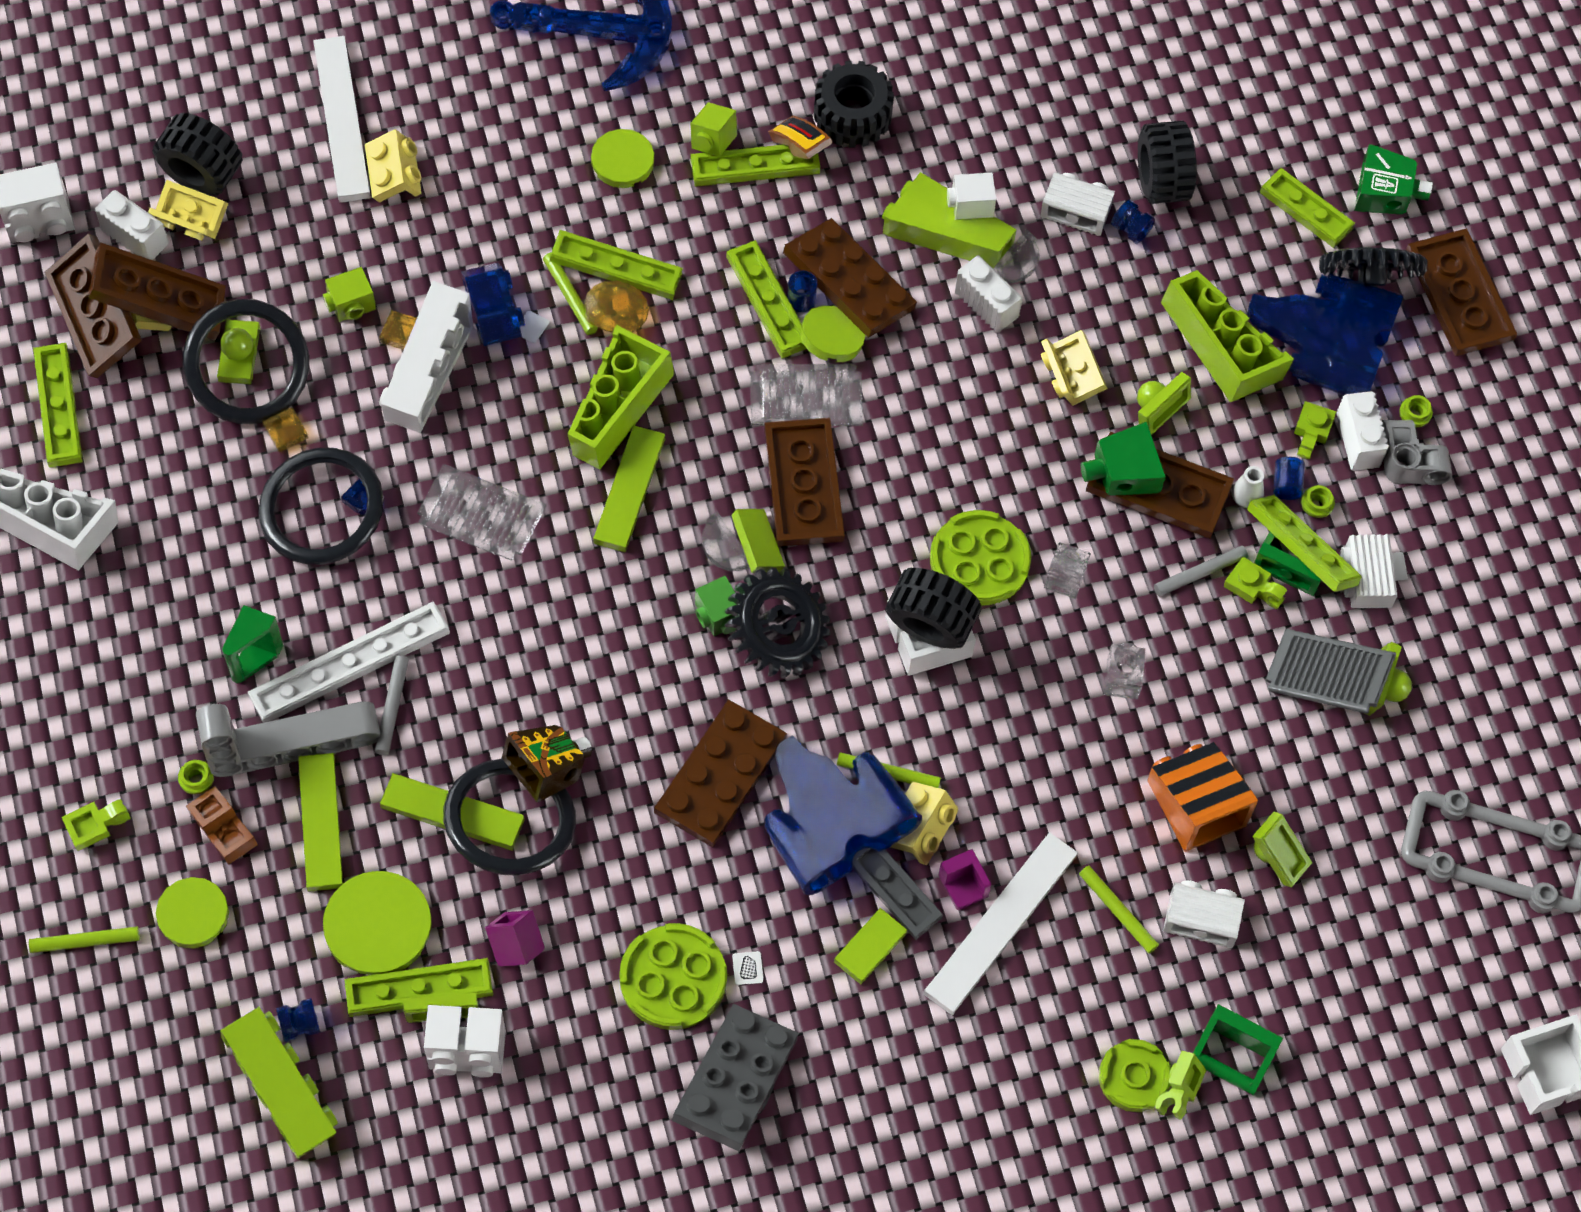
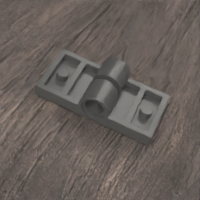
[672,1003,799,1151]

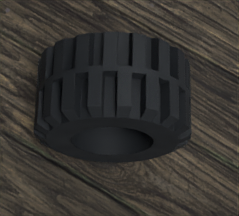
[814,60,894,148]
[152,113,243,196]
[1138,120,1197,204]
[885,568,982,649]

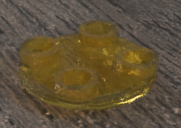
[585,281,649,333]

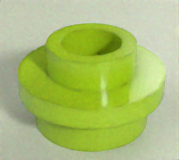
[1399,395,1433,427]
[1301,485,1335,518]
[178,760,214,795]

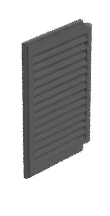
[1265,629,1396,714]

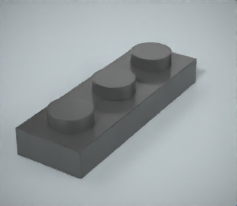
[846,837,943,940]

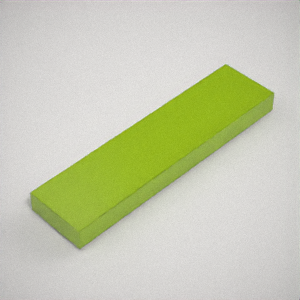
[691,145,820,187]
[549,230,683,300]
[726,240,807,359]
[33,343,83,468]
[593,425,665,553]
[1247,495,1362,592]
[298,753,343,892]
[380,773,525,851]
[344,958,493,1017]

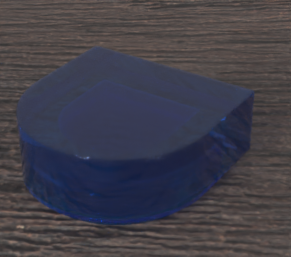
[341,479,367,515]

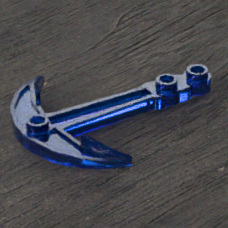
[490,0,672,91]

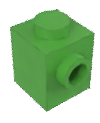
[695,576,737,636]

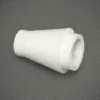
[1231,466,1264,508]

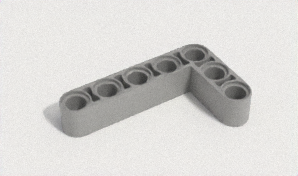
[196,702,381,777]

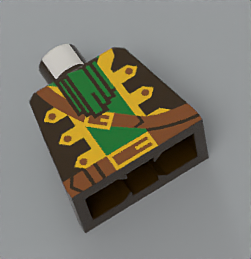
[501,725,592,802]

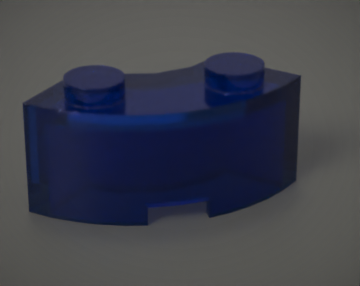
[461,262,525,346]

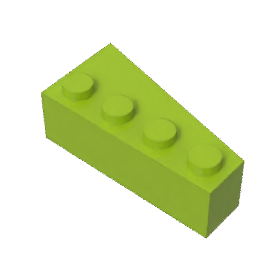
[1161,270,1294,403]
[568,325,674,470]
[220,1007,339,1159]

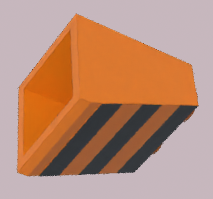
[1147,742,1258,852]

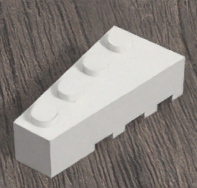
[379,281,473,433]
[0,469,118,571]

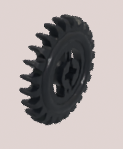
[1319,247,1428,287]
[725,567,831,678]

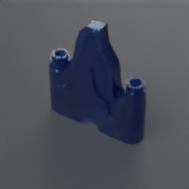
[1246,274,1404,395]
[764,735,922,895]

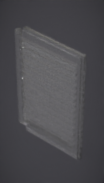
[750,364,863,426]
[417,464,547,561]

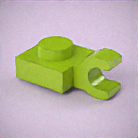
[1294,401,1337,459]
[1224,557,1287,609]
[61,799,131,851]
[1155,1051,1207,1120]

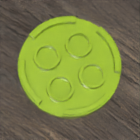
[930,510,1031,605]
[323,871,432,975]
[619,923,727,1030]

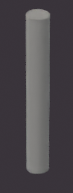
[1154,546,1248,597]
[375,655,409,755]

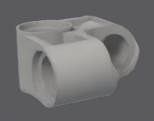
[1382,420,1452,485]

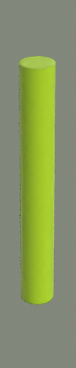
[543,252,598,335]
[837,752,941,788]
[1079,865,1159,954]
[29,926,140,953]

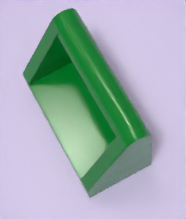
[1254,532,1336,596]
[222,605,284,684]
[1193,1004,1283,1096]

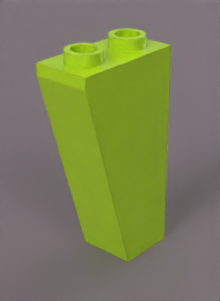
[882,172,1016,269]

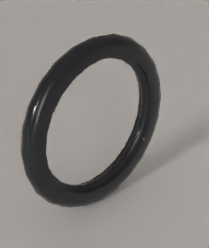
[183,299,310,424]
[258,448,384,565]
[443,758,576,876]

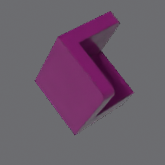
[938,849,991,910]
[485,910,545,966]

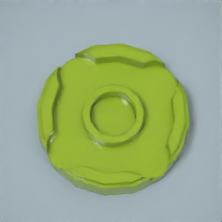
[591,129,654,188]
[800,306,865,362]
[156,877,229,949]
[1099,1039,1171,1112]

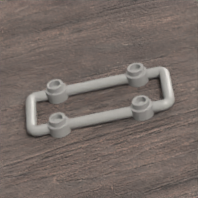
[1401,790,1581,914]

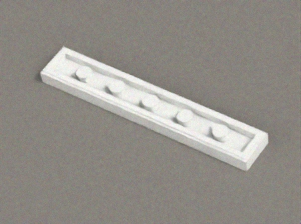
[313,36,371,203]
[248,601,450,723]
[924,832,1078,1015]

